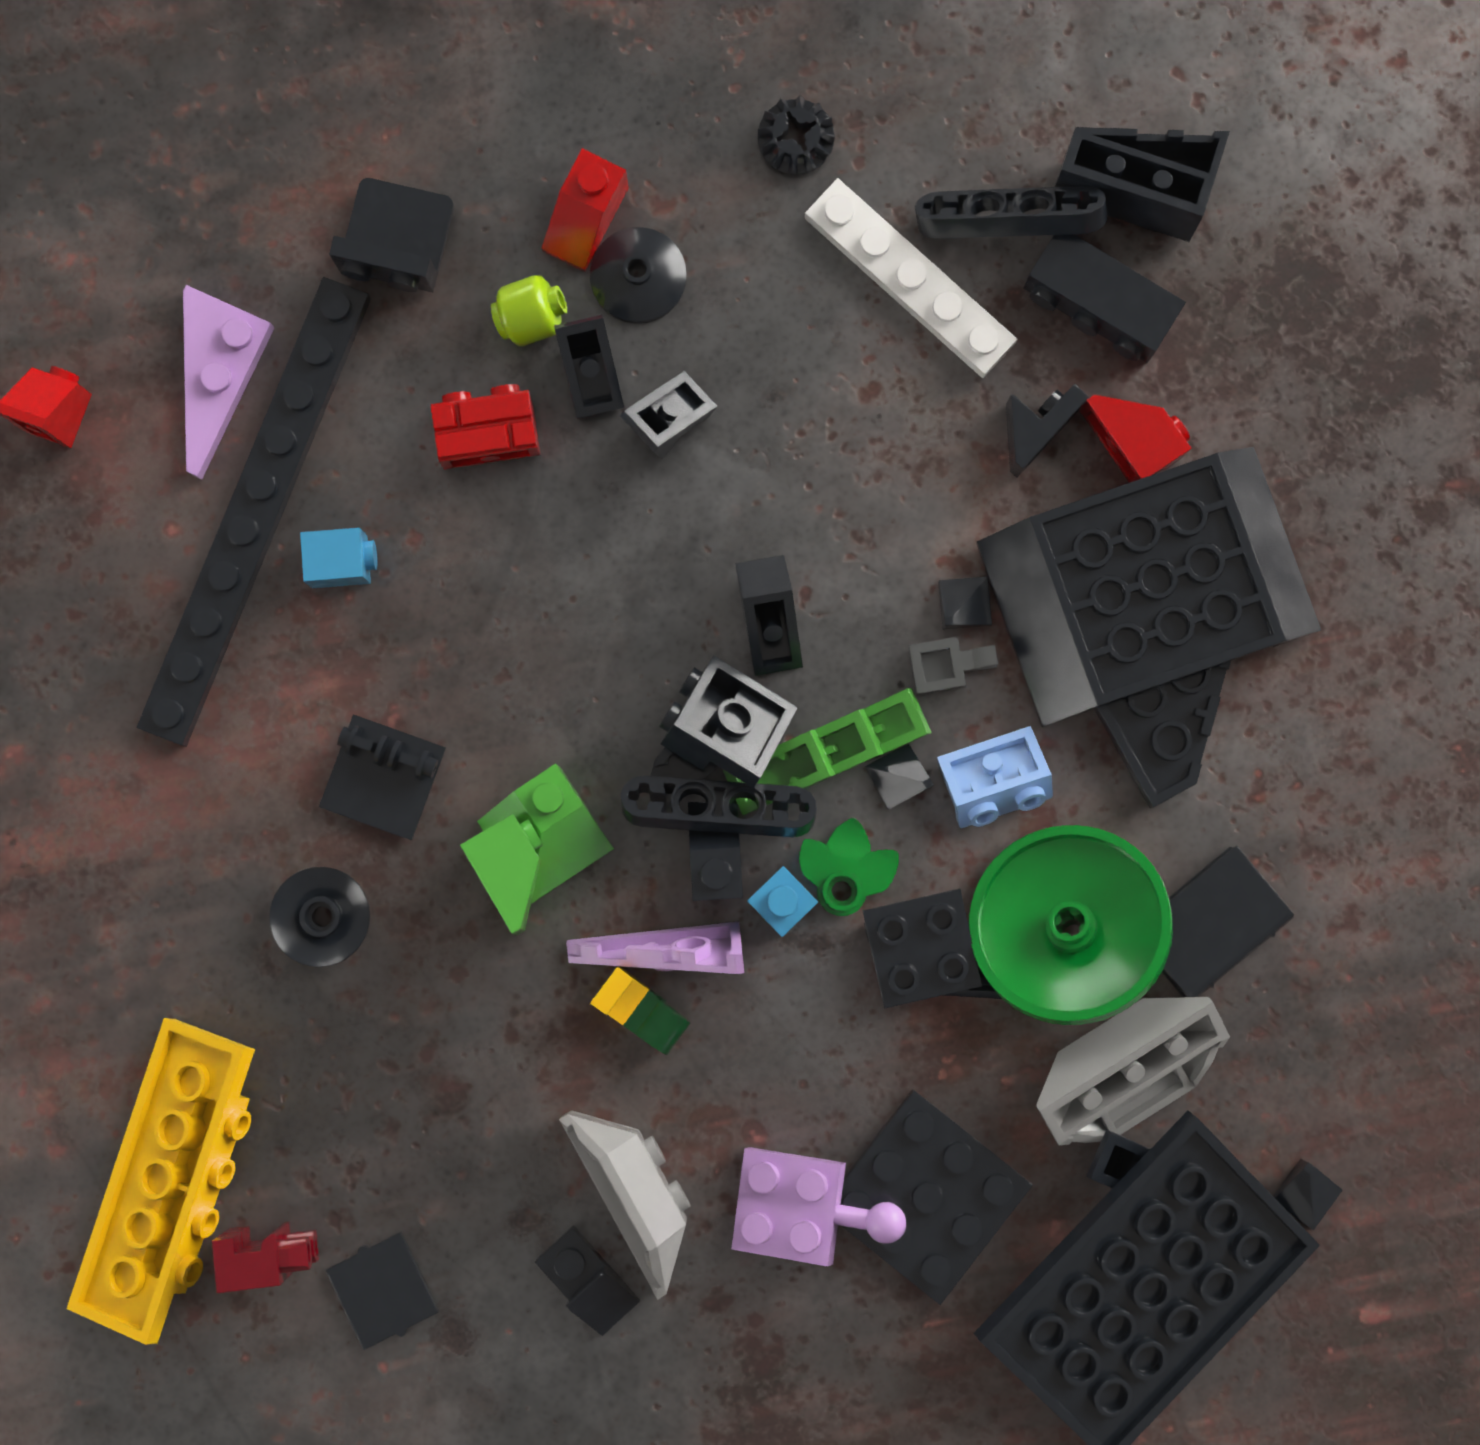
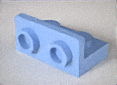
[937,726,1053,828]

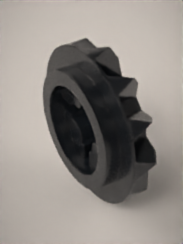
[758,95,835,174]

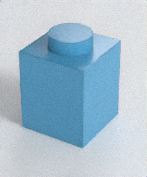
[300,527,378,588]
[747,866,818,937]

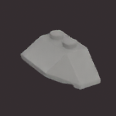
[1036,997,1230,1145]
[559,1110,691,1300]

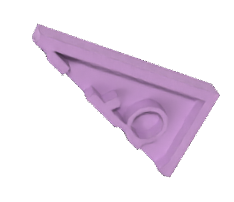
[183,285,274,480]
[566,922,744,974]

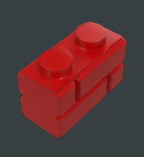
[431,384,540,470]

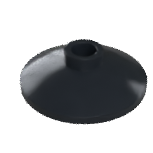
[590,227,687,323]
[270,867,370,967]

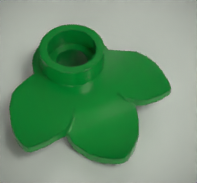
[799,818,899,916]

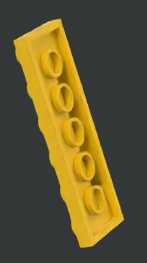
[66,1018,255,1345]

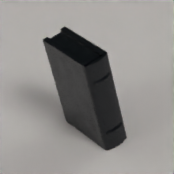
[1162,846,1294,997]

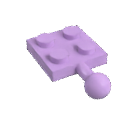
[731,1147,906,1267]

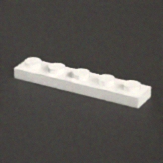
[805,178,1017,378]

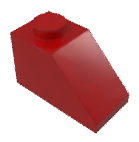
[541,148,629,272]
[0,366,92,448]
[1080,395,1192,483]

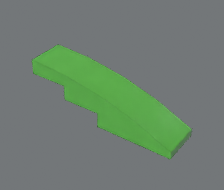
[723,688,932,816]

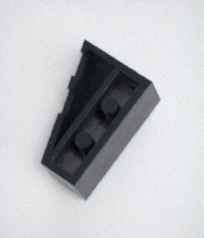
[1054,127,1230,242]

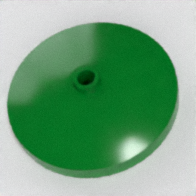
[969,825,1173,1025]

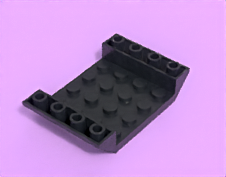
[976,447,1321,727]

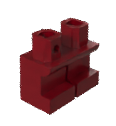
[212,1222,319,1293]

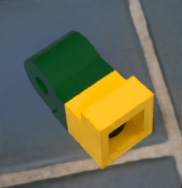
[590,966,691,1055]

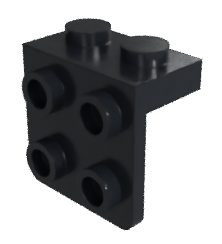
[329,178,454,293]

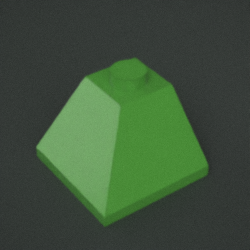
[477,763,614,904]
[460,814,543,936]

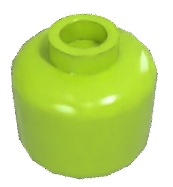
[491,275,567,346]

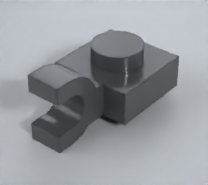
[909,637,998,695]

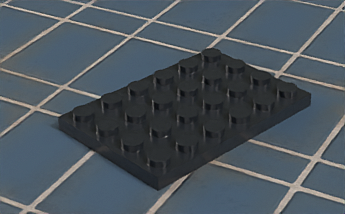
[973,1110,1320,1445]

